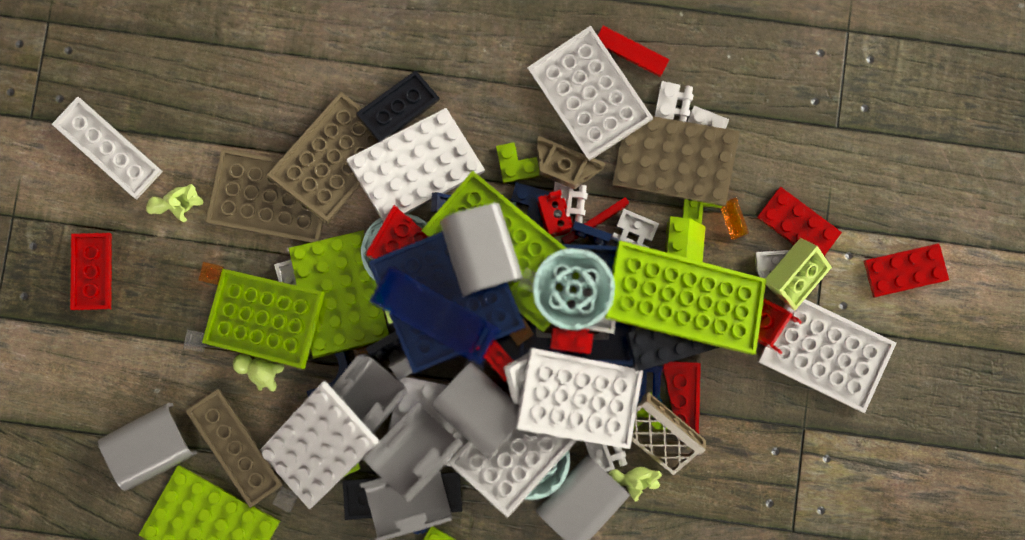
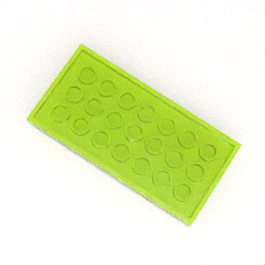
[421,171,580,332]
[604,241,766,355]

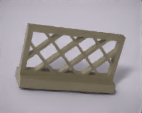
[631,392,706,475]

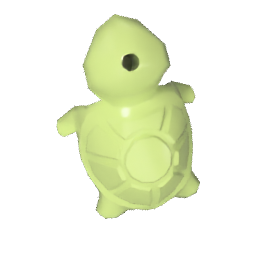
[146,184,203,222]
[233,354,284,392]
[608,467,662,502]

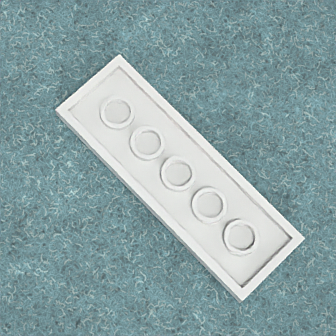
[52,97,163,199]

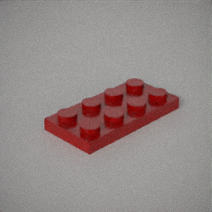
[757,187,842,256]
[70,233,112,311]
[864,243,949,298]

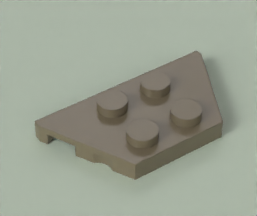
[537,136,606,190]

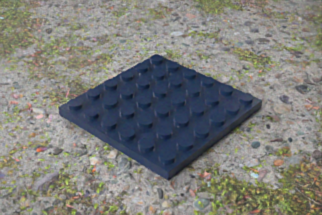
[368,231,525,374]

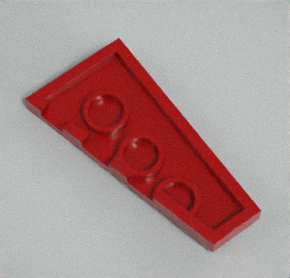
[662,362,701,434]

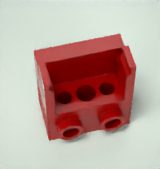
[537,190,573,237]
[758,299,802,355]

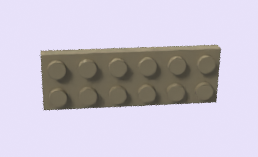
[186,389,284,508]

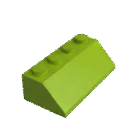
[665,216,705,262]

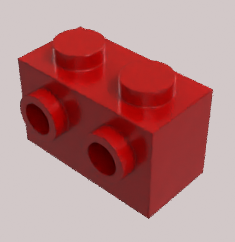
[550,326,593,354]

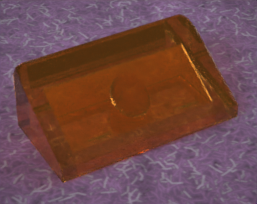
[720,198,749,240]

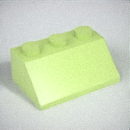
[766,238,832,311]

